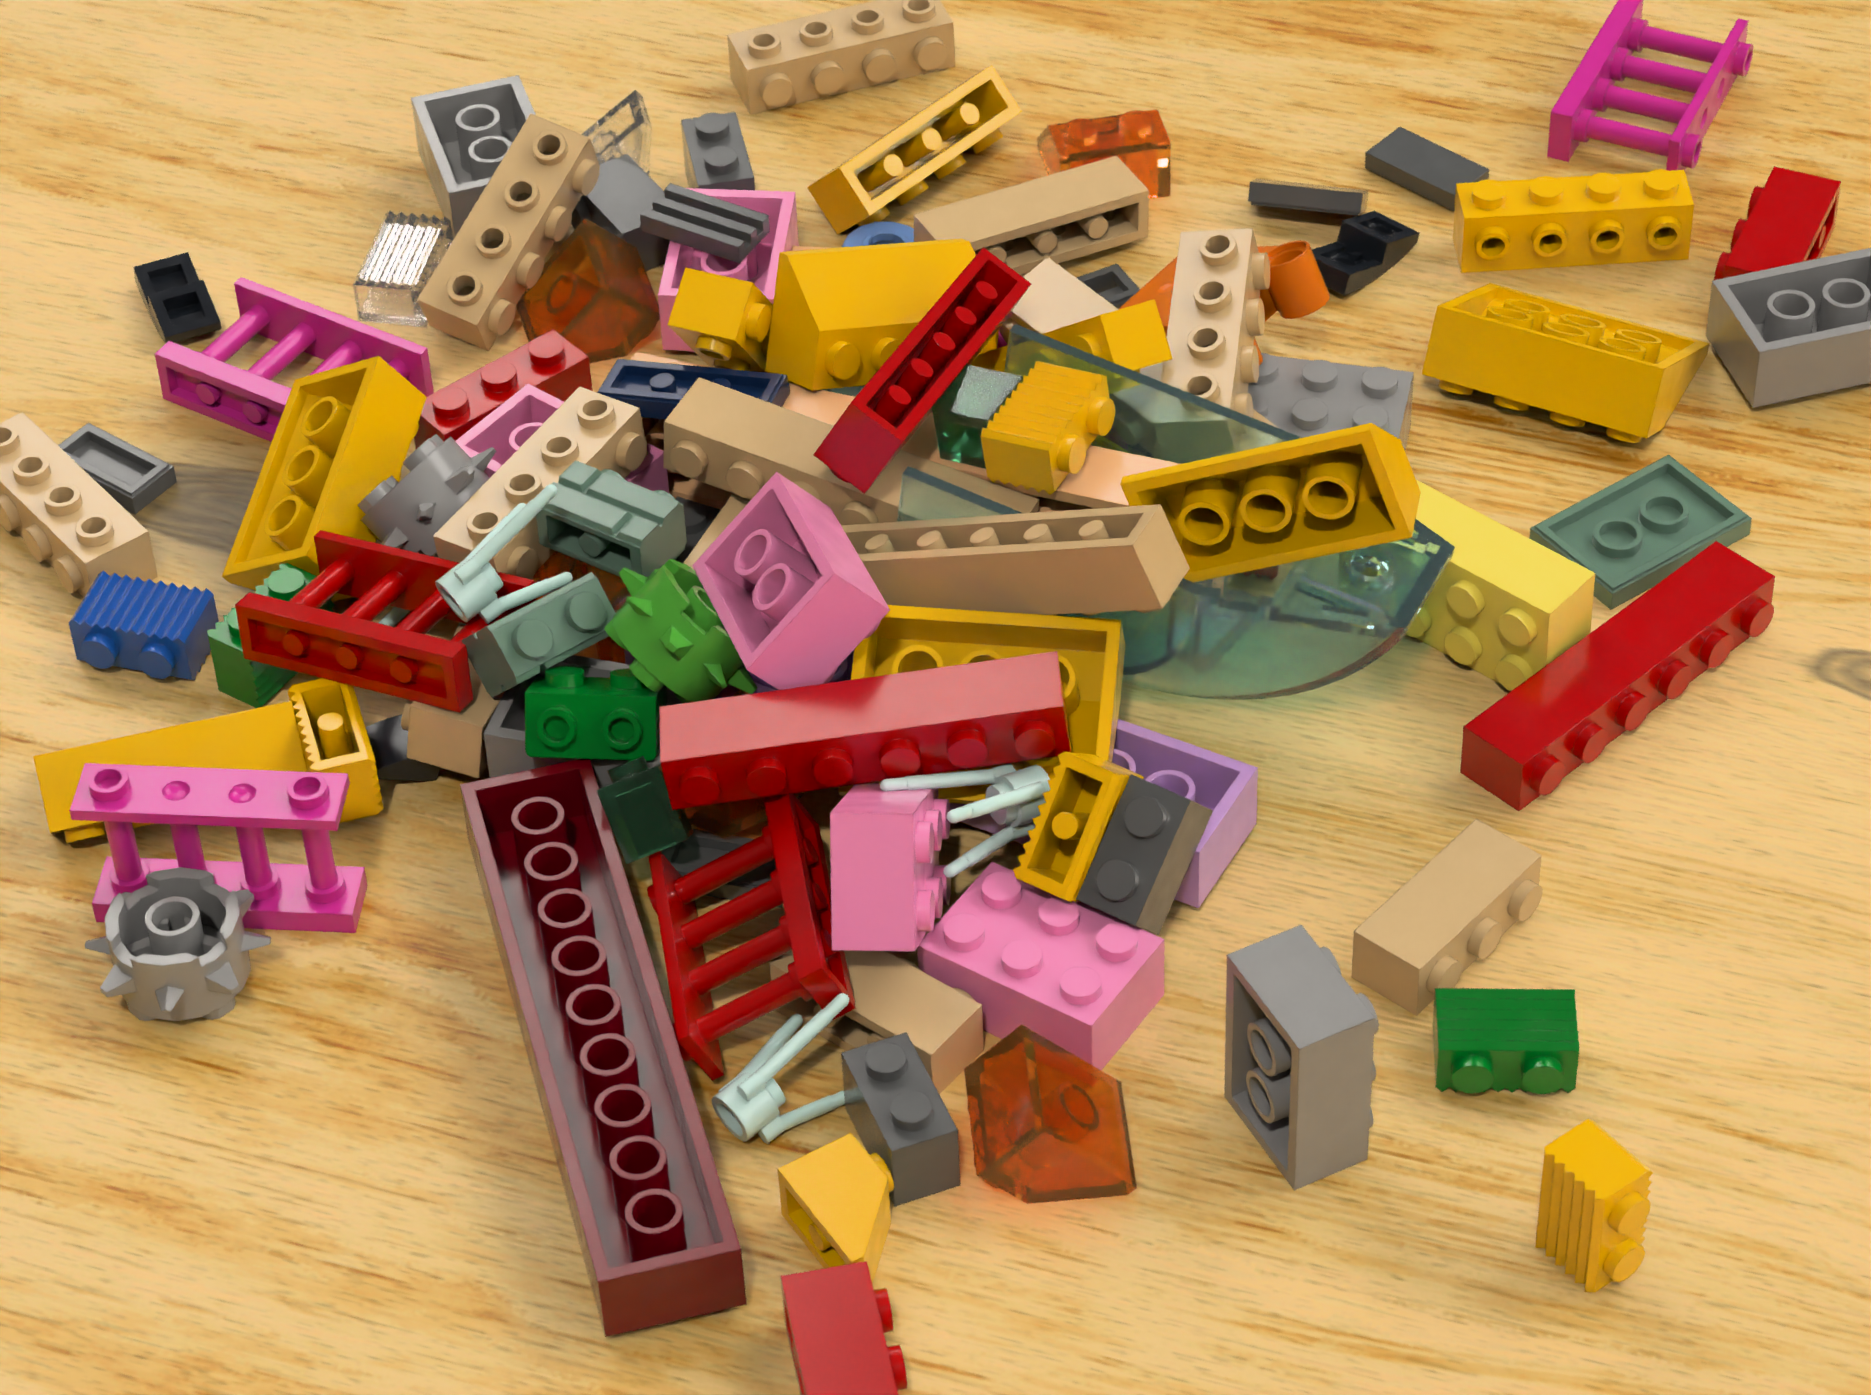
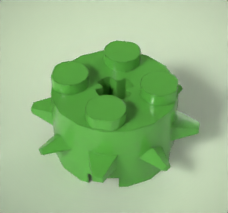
[604,559,757,703]

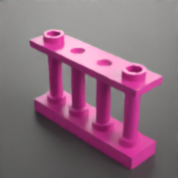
[1547,0,1754,171]
[155,277,434,442]
[69,763,368,933]

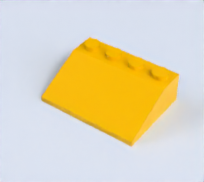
[1422,283,1710,443]
[838,605,1125,804]

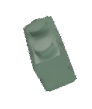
[536,460,687,578]
[462,572,616,697]

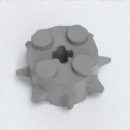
[357,434,496,556]
[85,867,271,1021]

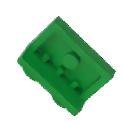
[525,667,667,761]

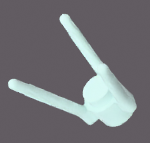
[435,484,573,624]
[880,763,1051,878]
[711,993,849,1144]

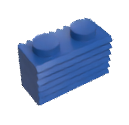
[69,571,219,680]

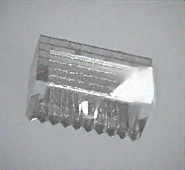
[353,211,453,328]

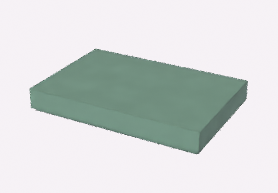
[1529,455,1752,610]

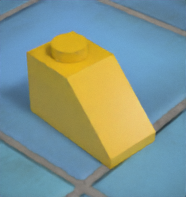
[778,1132,894,1285]

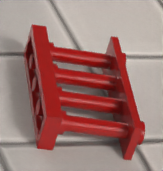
[235,530,537,713]
[647,793,856,1081]

